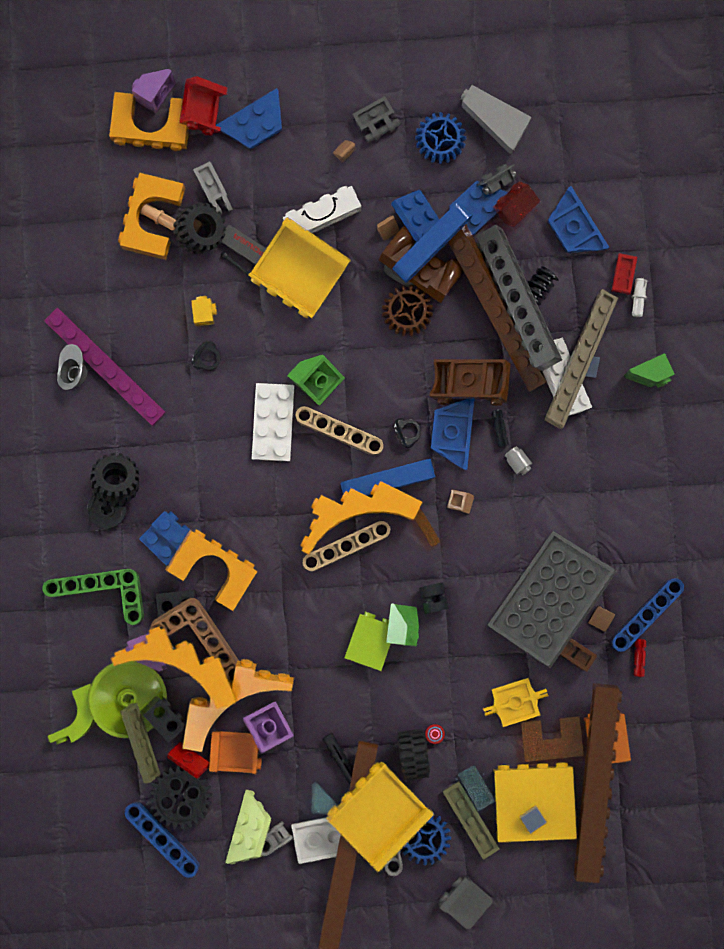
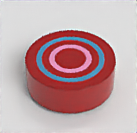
[425,724,445,744]

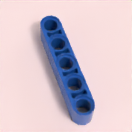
[392,202,473,283]
[340,459,436,496]
[610,578,684,651]
[125,802,200,878]

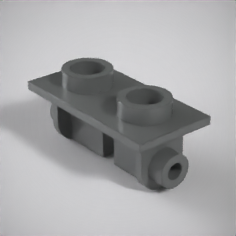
[477,163,517,195]

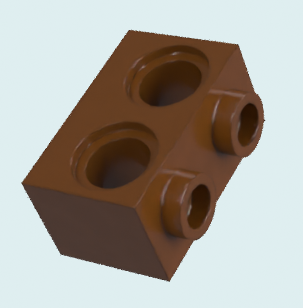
[560,638,597,672]

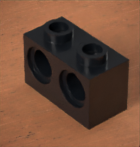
[156,590,197,620]
[140,696,186,743]

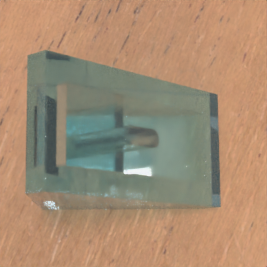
[311,781,338,814]

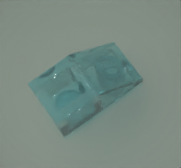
[458,765,495,811]

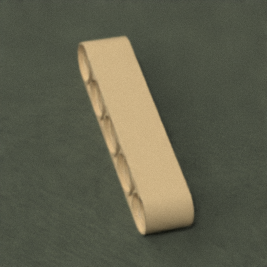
[296,406,383,456]
[303,521,390,571]

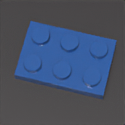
[391,189,440,243]

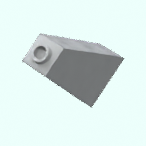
[461,85,531,155]

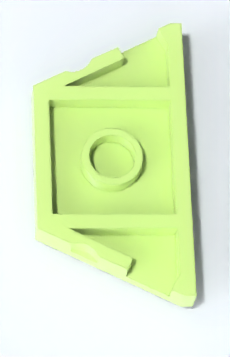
[225,790,271,864]

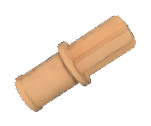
[141,203,177,230]

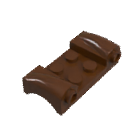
[379,227,464,303]
[429,359,511,406]

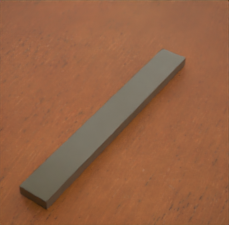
[544,289,618,429]

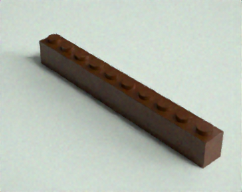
[448,224,547,392]
[573,683,622,883]

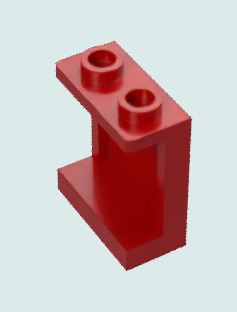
[179,76,227,135]

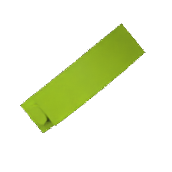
[48,683,95,744]

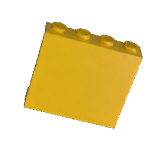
[249,217,351,318]
[326,762,434,872]
[493,762,577,842]

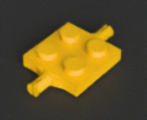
[483,678,548,727]

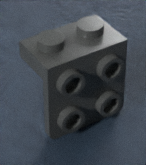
[439,874,493,929]

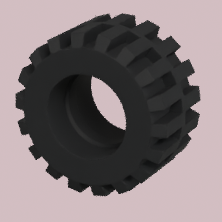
[173,202,226,254]
[90,453,139,506]
[397,729,430,781]

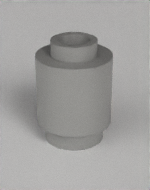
[505,446,532,476]

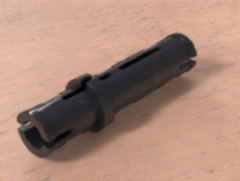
[322,733,353,785]

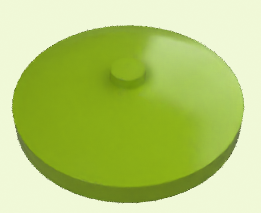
[88,661,167,738]

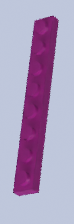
[44,308,166,426]

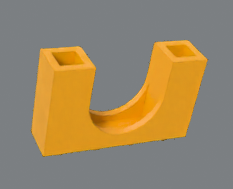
[109,92,189,151]
[118,173,185,260]
[166,529,257,611]

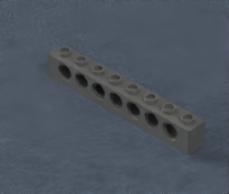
[476,225,562,371]

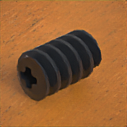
[518,266,559,306]

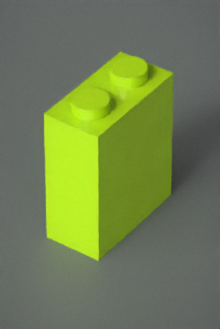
[345,612,391,671]

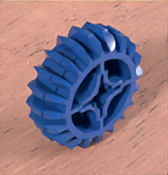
[415,112,466,164]
[402,812,451,865]

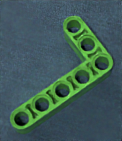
[42,569,144,625]

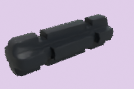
[492,410,509,447]

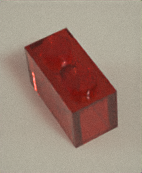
[493,181,540,227]

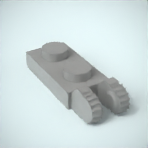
[193,161,233,214]

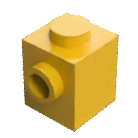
[191,296,217,326]

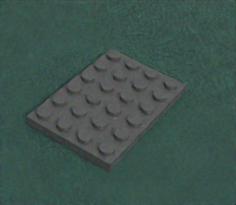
[487,531,617,668]

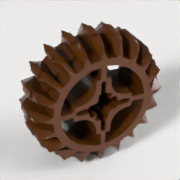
[382,285,433,337]

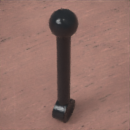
[221,252,252,278]

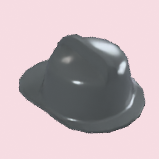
[57,344,88,390]

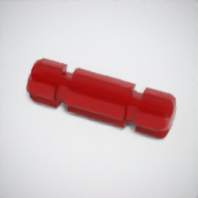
[633,639,646,677]

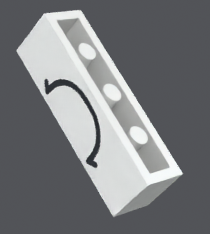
[283,186,361,233]

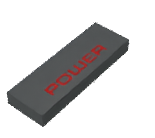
[221,225,266,265]

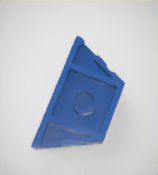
[215,88,282,150]
[449,181,515,236]
[547,186,609,253]
[431,399,474,470]

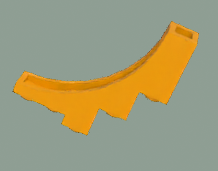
[300,481,422,555]
[111,626,237,710]
[182,659,294,752]

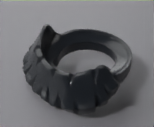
[192,341,221,370]
[394,418,421,448]

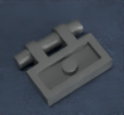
[352,96,401,143]

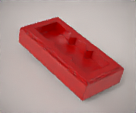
[611,253,637,295]
[167,742,210,779]

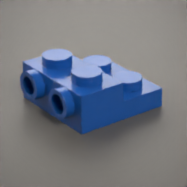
[139,511,190,566]

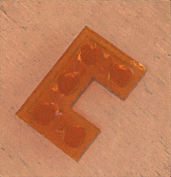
[521,716,584,762]

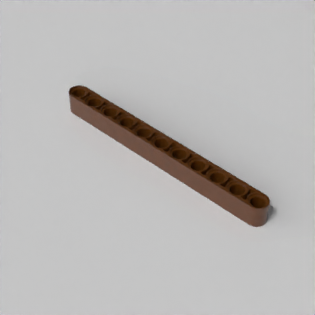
[318,740,378,949]

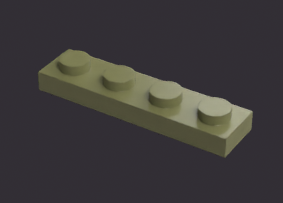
[120,703,160,783]
[442,781,500,859]

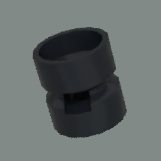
[419,582,449,614]

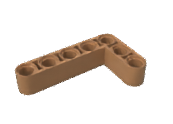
[150,598,239,683]

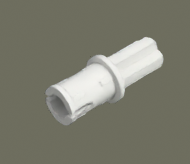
[631,278,647,317]

